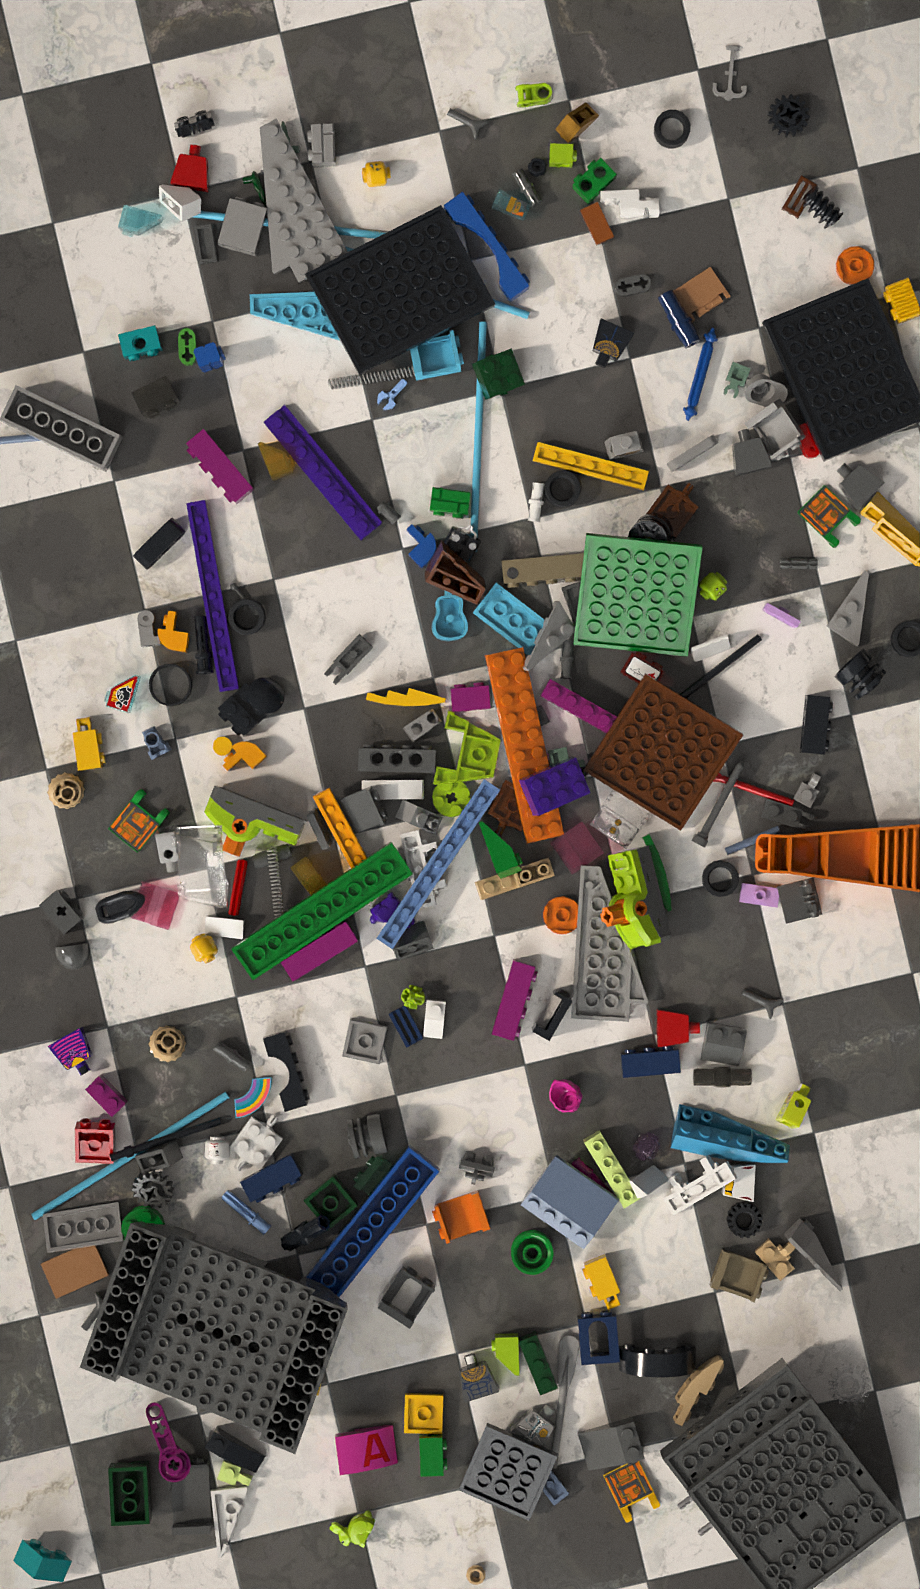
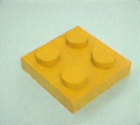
[404,1393,443,1434]

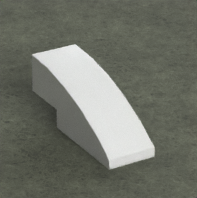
[362,780,424,800]

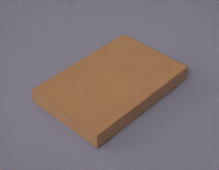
[41,1245,109,1299]

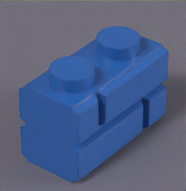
[193,342,226,373]

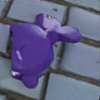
[370,891,415,928]

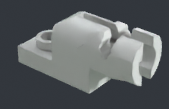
[600,189,659,219]

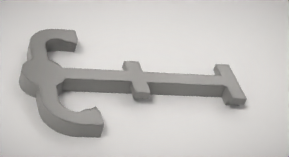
[712,45,747,101]

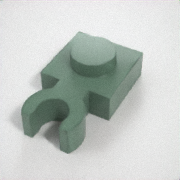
[723,362,751,399]

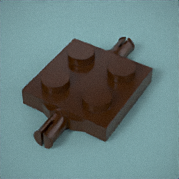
[646,483,698,538]
[487,779,523,836]

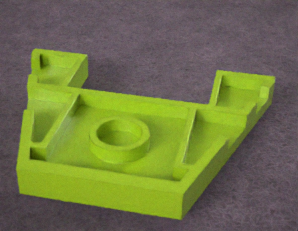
[433,711,501,785]

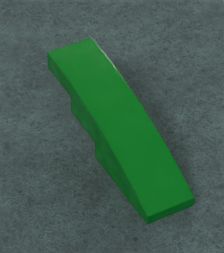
[641,834,672,912]

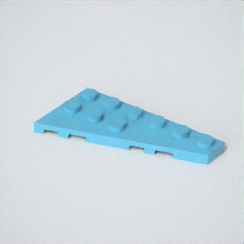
[250,292,340,341]

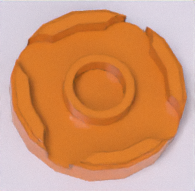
[836,246,874,285]
[543,896,578,934]

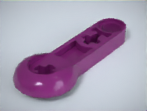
[146,1402,191,1482]

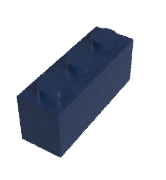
[620,1045,681,1078]
[240,1153,303,1203]

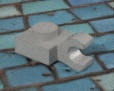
[793,773,821,808]

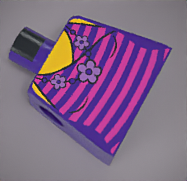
[48,1027,93,1076]

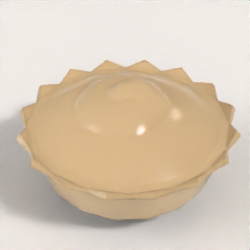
[47,772,85,809]
[148,1025,186,1062]

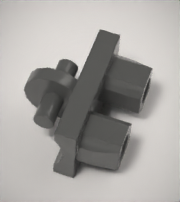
[459,1151,495,1185]

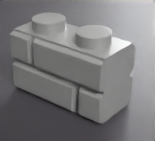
[307,124,336,167]

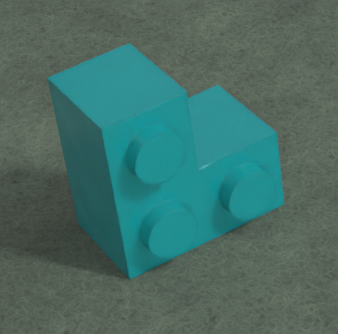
[13,1539,72,1582]

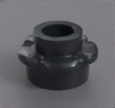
[528,158,547,177]

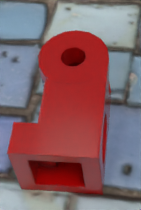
[799,423,820,459]

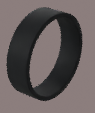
[149,664,192,706]

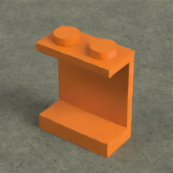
[432,1190,490,1244]

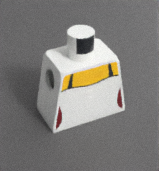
[722,1162,756,1202]

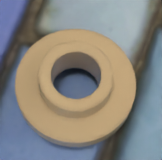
[466,1565,485,1585]

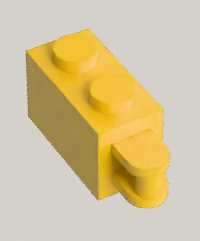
[73,717,106,771]
[582,1254,620,1310]

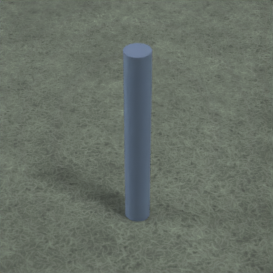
[0,434,40,445]
[725,826,780,855]

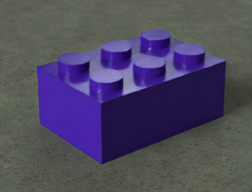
[519,757,591,816]

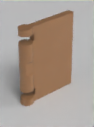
[674,267,730,322]

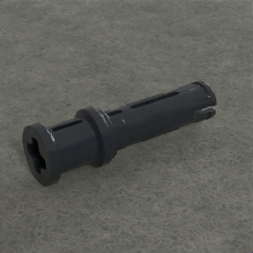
[194,616,213,675]

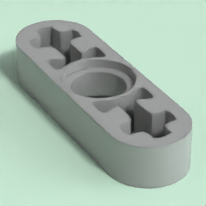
[667,434,719,472]

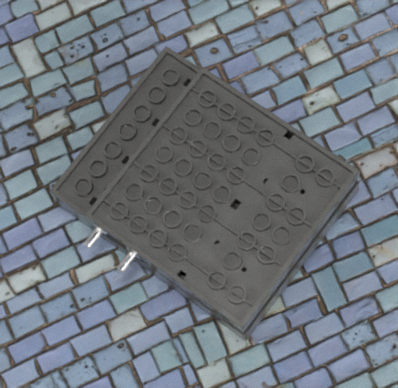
[660,1358,904,1589]

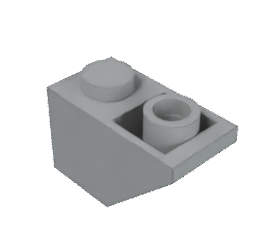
[395,800,443,834]

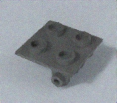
[777,877,822,924]

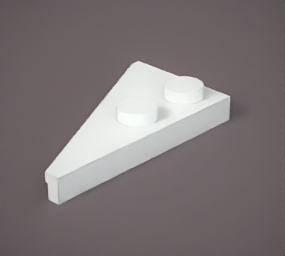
[211,1485,248,1558]

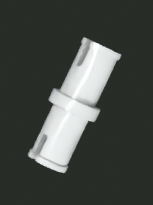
[528,482,545,522]

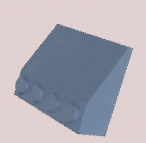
[521,1155,619,1249]

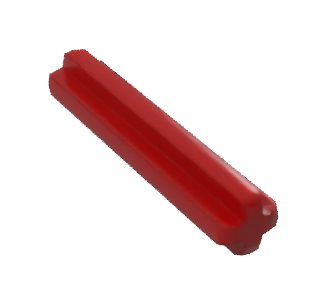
[228,859,248,916]

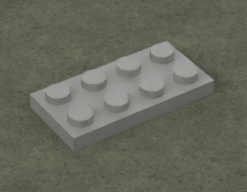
[43,1202,124,1253]

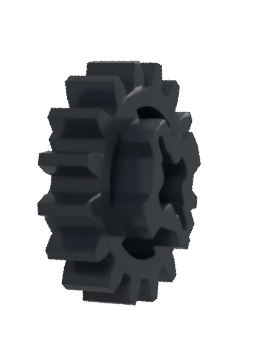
[767,94,810,138]

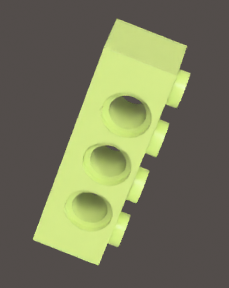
[583,1130,641,1208]

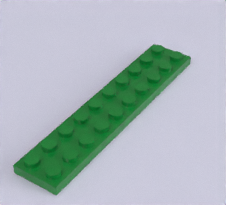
[231,842,413,980]

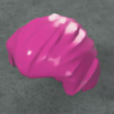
[549,1079,583,1113]

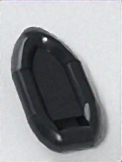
[95,891,145,924]

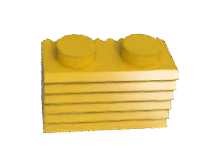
[883,278,920,324]

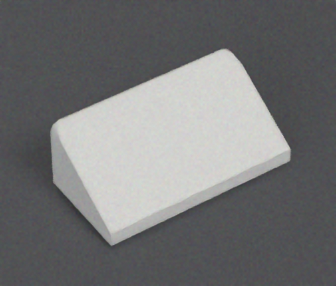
[690,634,730,662]
[205,916,245,939]
[629,1165,669,1198]

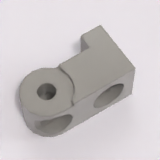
[137,610,162,648]
[403,709,441,742]

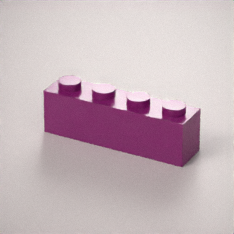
[186,429,254,505]
[540,679,617,734]
[281,921,359,982]
[492,960,538,1041]

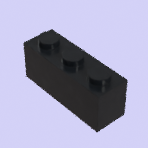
[800,695,833,755]

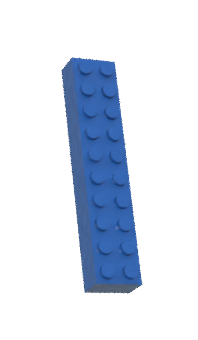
[305,1145,440,1297]

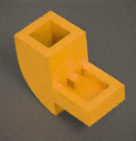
[158,611,190,653]
[222,742,267,771]

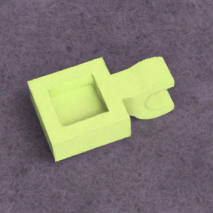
[217,1460,253,1486]

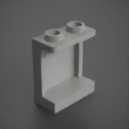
[218,197,267,256]
[745,399,806,461]

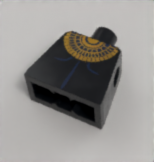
[592,318,634,368]

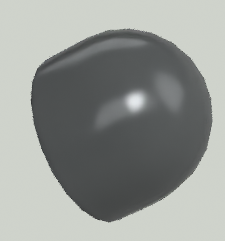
[55,943,89,970]

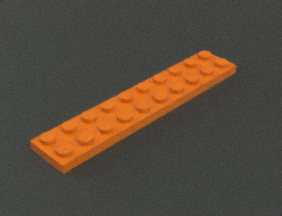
[485,647,564,843]

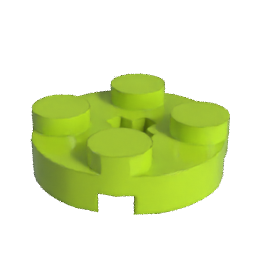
[432,782,470,817]

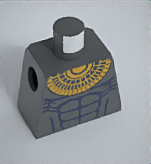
[460,1353,499,1403]

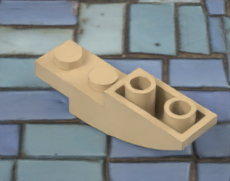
[475,858,555,900]
[673,1355,724,1426]

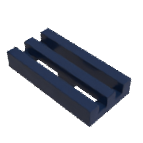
[389,1005,423,1048]

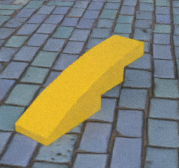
[366,688,446,706]

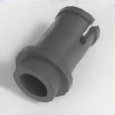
[377,500,401,525]

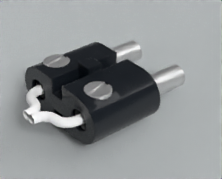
[444,525,481,562]

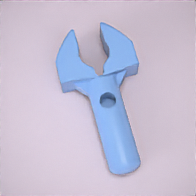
[377,379,407,410]

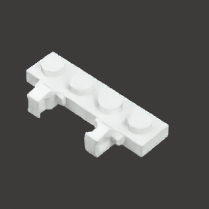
[400,830,447,908]
[664,1155,738,1216]

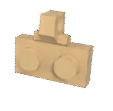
[755,1239,795,1281]

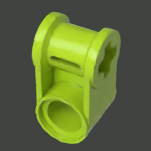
[515,83,553,108]

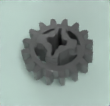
[132,1169,174,1209]

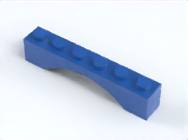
[444,192,530,302]

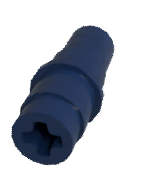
[658,290,700,349]

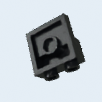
[217,683,267,737]

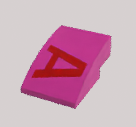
[335,1425,398,1475]

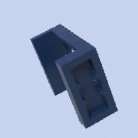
[577,1310,620,1365]

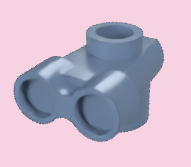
[142,726,172,760]

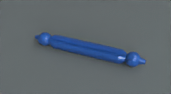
[683,328,718,421]

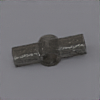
[693,1067,752,1088]

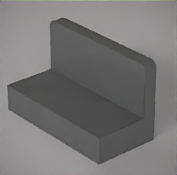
[393,921,434,961]

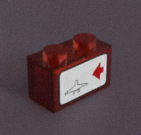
[620,651,665,684]

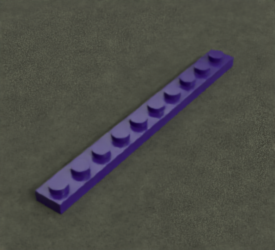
[186,500,239,692]

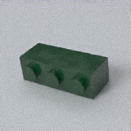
[518,1331,558,1396]

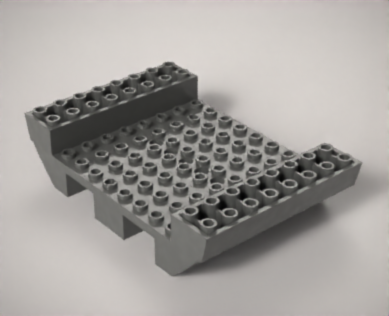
[80,1221,348,1454]

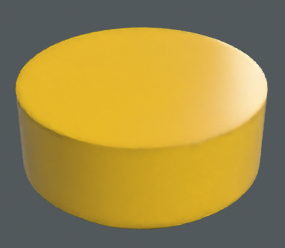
[213,737,233,756]

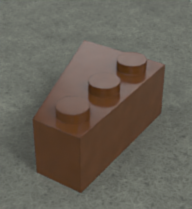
[425,541,486,605]

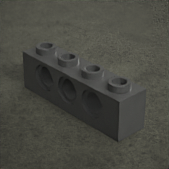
[358,744,436,773]

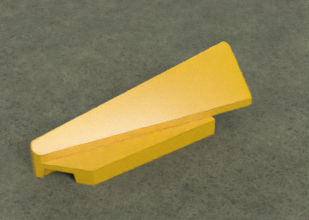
[860,492,920,566]

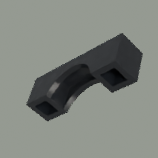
[263,1030,310,1112]

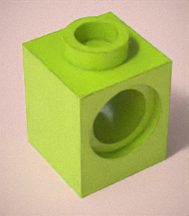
[549,143,577,168]

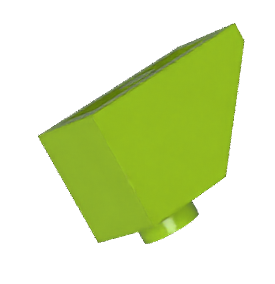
[491,1333,520,1376]

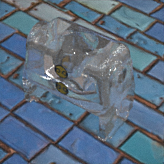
[590,789,650,849]

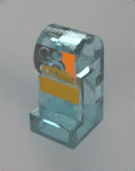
[492,189,531,221]

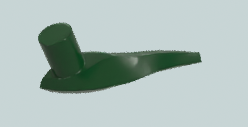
[243,171,267,206]

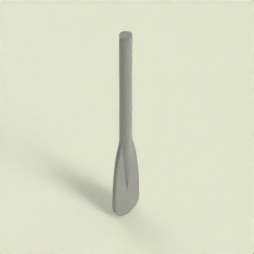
[552,1335,579,1469]

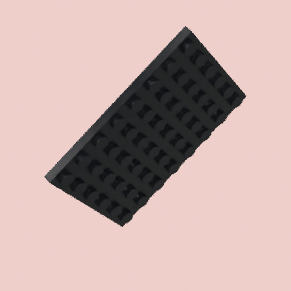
[305,205,495,375]
[762,278,920,462]

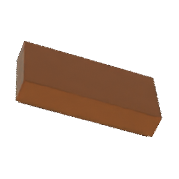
[580,202,614,246]

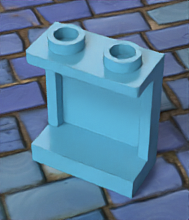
[410,330,464,381]

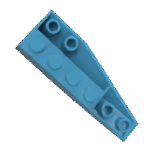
[671,1104,790,1163]

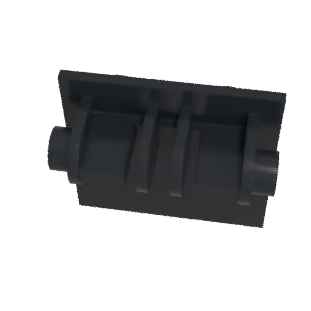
[174,110,215,138]

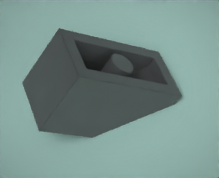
[135,1140,183,1174]

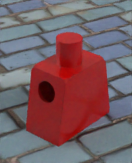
[171,145,209,192]
[657,1009,700,1047]

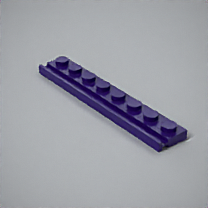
[263,404,382,541]

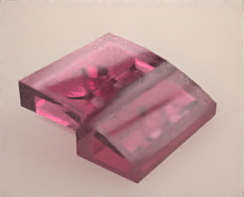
[550,821,604,874]
[130,881,180,930]

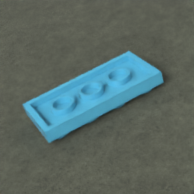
[473,583,545,656]

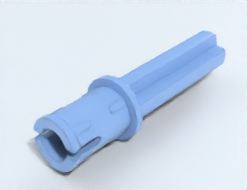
[222,1190,271,1235]

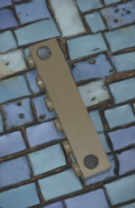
[502,553,584,588]

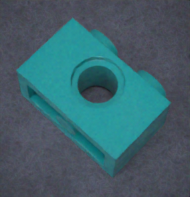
[118,325,163,361]

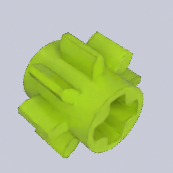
[401,985,425,1009]

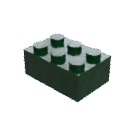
[108,1461,152,1526]

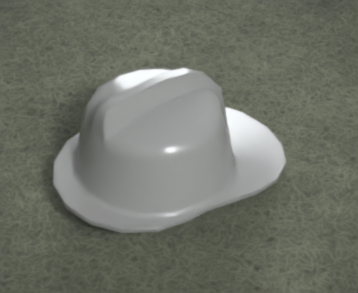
[745,374,788,407]

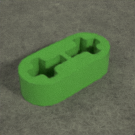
[178,328,197,366]

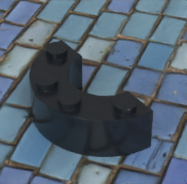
[619,1343,696,1378]

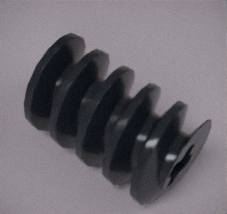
[802,186,844,229]

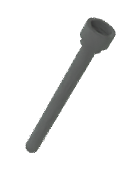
[691,762,744,848]

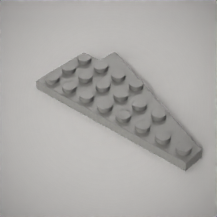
[260,118,348,283]
[571,865,648,1022]

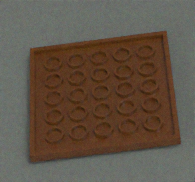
[583,673,743,831]

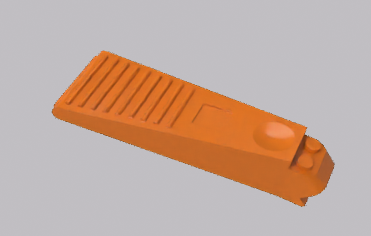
[755,824,920,892]

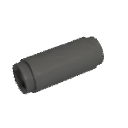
[252,844,292,869]

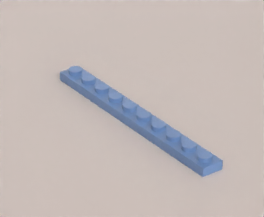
[376,779,500,949]

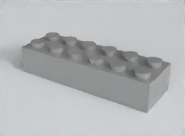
[0,385,123,472]

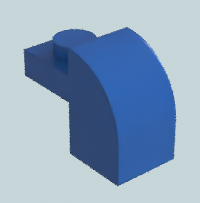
[406,524,436,569]

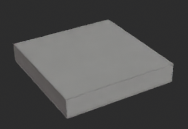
[342,1018,388,1064]

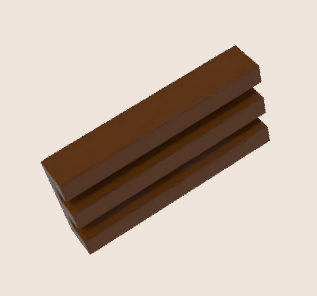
[781,175,818,219]

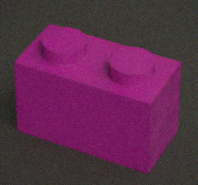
[450,682,491,712]
[85,1074,128,1117]

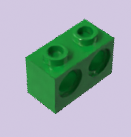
[572,158,617,205]

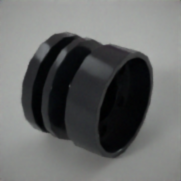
[628,513,673,542]
[834,649,886,700]

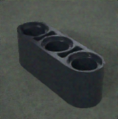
[133,517,186,570]

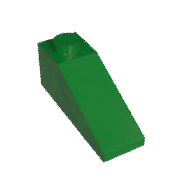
[479,821,523,879]

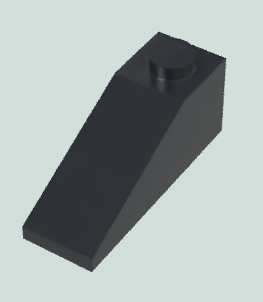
[205,1427,266,1473]

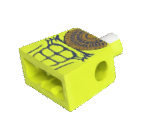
[775,1083,811,1129]

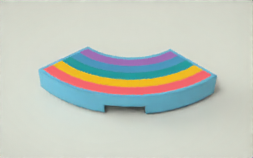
[234,1077,272,1118]

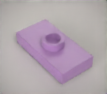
[762,603,801,628]
[739,883,779,908]

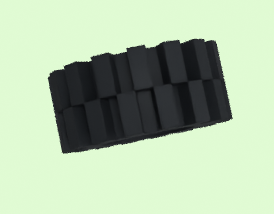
[727,1202,762,1238]

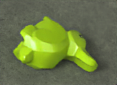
[330,1510,375,1548]

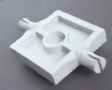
[229,1114,283,1171]

